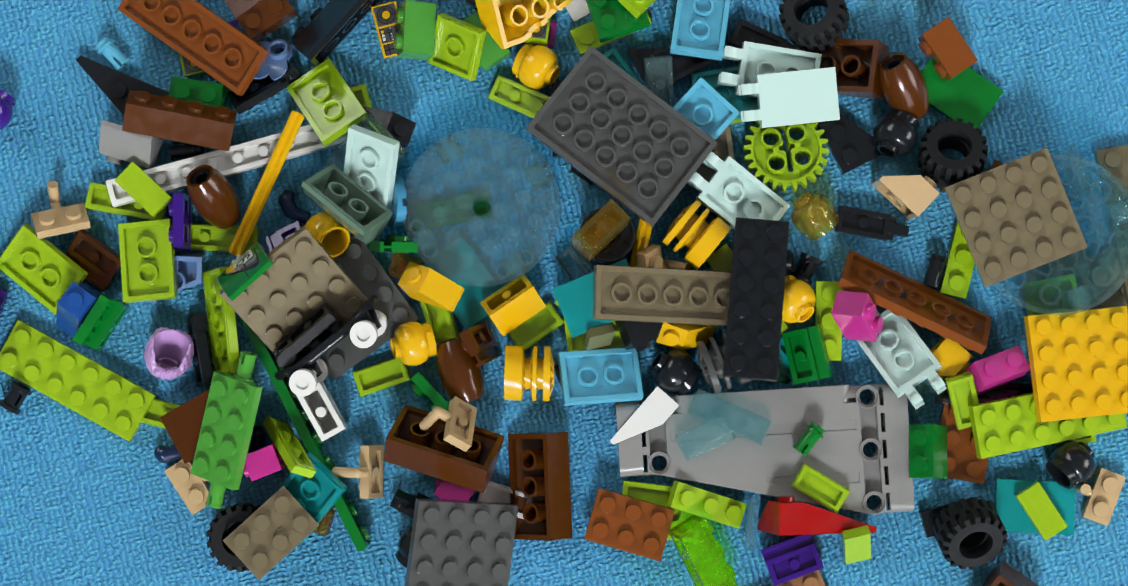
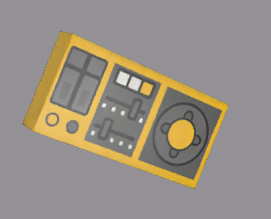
[371,1,399,59]

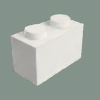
[296,382,348,442]

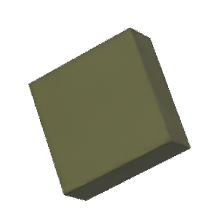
[583,324,615,351]

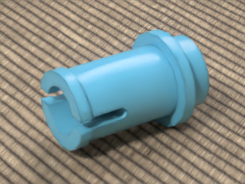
[96,37,130,71]

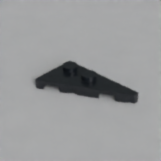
[627,47,719,94]
[76,56,169,115]
[817,113,882,175]

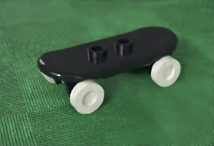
[274,295,388,396]

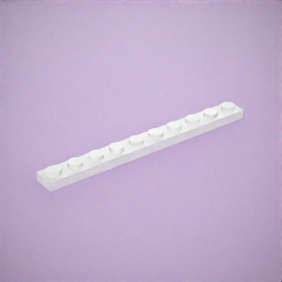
[106,125,348,207]

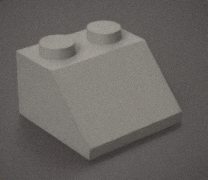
[99,120,164,170]

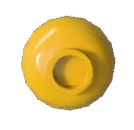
[512,43,561,90]
[305,211,350,258]
[782,275,816,323]
[390,321,437,366]

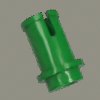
[793,421,825,457]

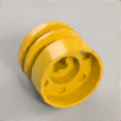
[662,199,732,269]
[504,345,555,401]

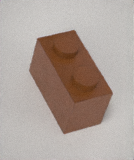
[918,17,978,81]

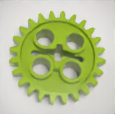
[743,120,829,193]

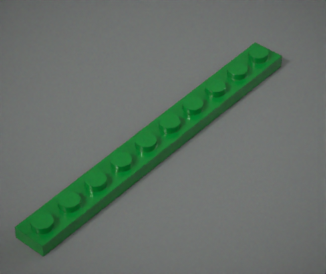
[239,316,371,552]

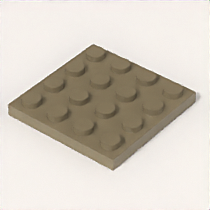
[945,147,1088,287]
[219,225,368,361]

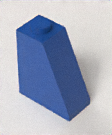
[56,282,104,337]

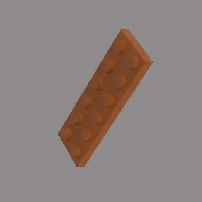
[117,0,270,96]
[837,249,992,354]

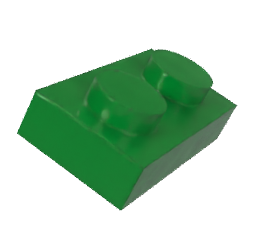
[410,372,449,411]

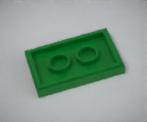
[921,58,1003,129]

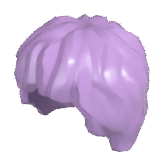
[144,327,194,380]

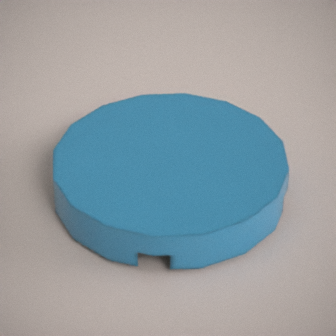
[387,175,407,228]

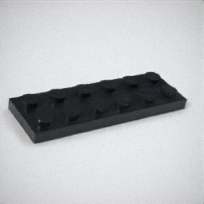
[723,217,789,382]

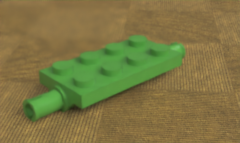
[190,351,263,509]

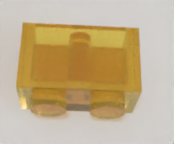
[571,199,631,262]

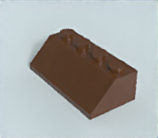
[122,90,237,151]
[383,404,504,493]
[508,432,572,541]

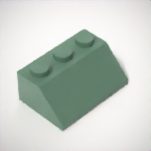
[301,164,393,245]

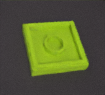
[428,13,486,81]

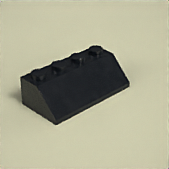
[291,0,380,66]

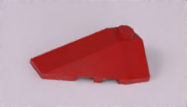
[757,495,877,536]

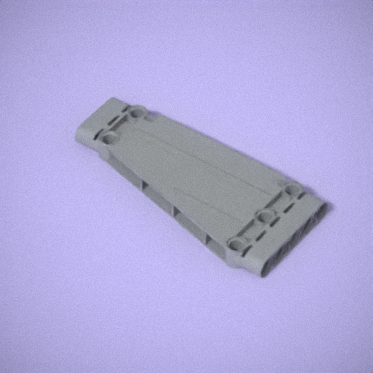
[615,383,914,515]

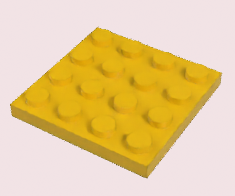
[1024,306,1128,423]

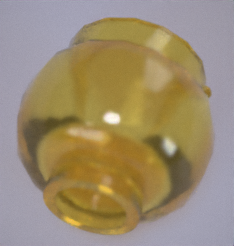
[791,192,839,240]

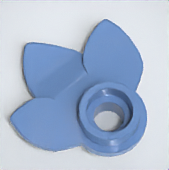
[254,39,293,81]

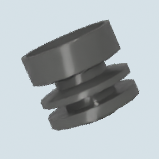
[696,331,753,394]

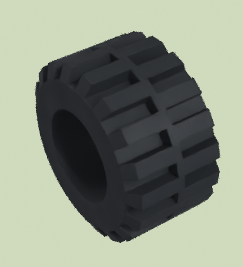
[779,0,850,52]
[917,118,988,189]
[933,497,1008,569]
[206,503,260,572]

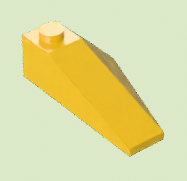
[475,0,573,49]

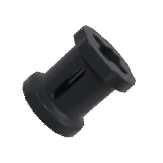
[790,252,823,286]
[0,380,33,415]

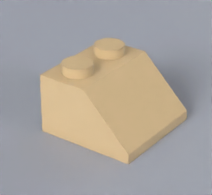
[871,175,940,220]

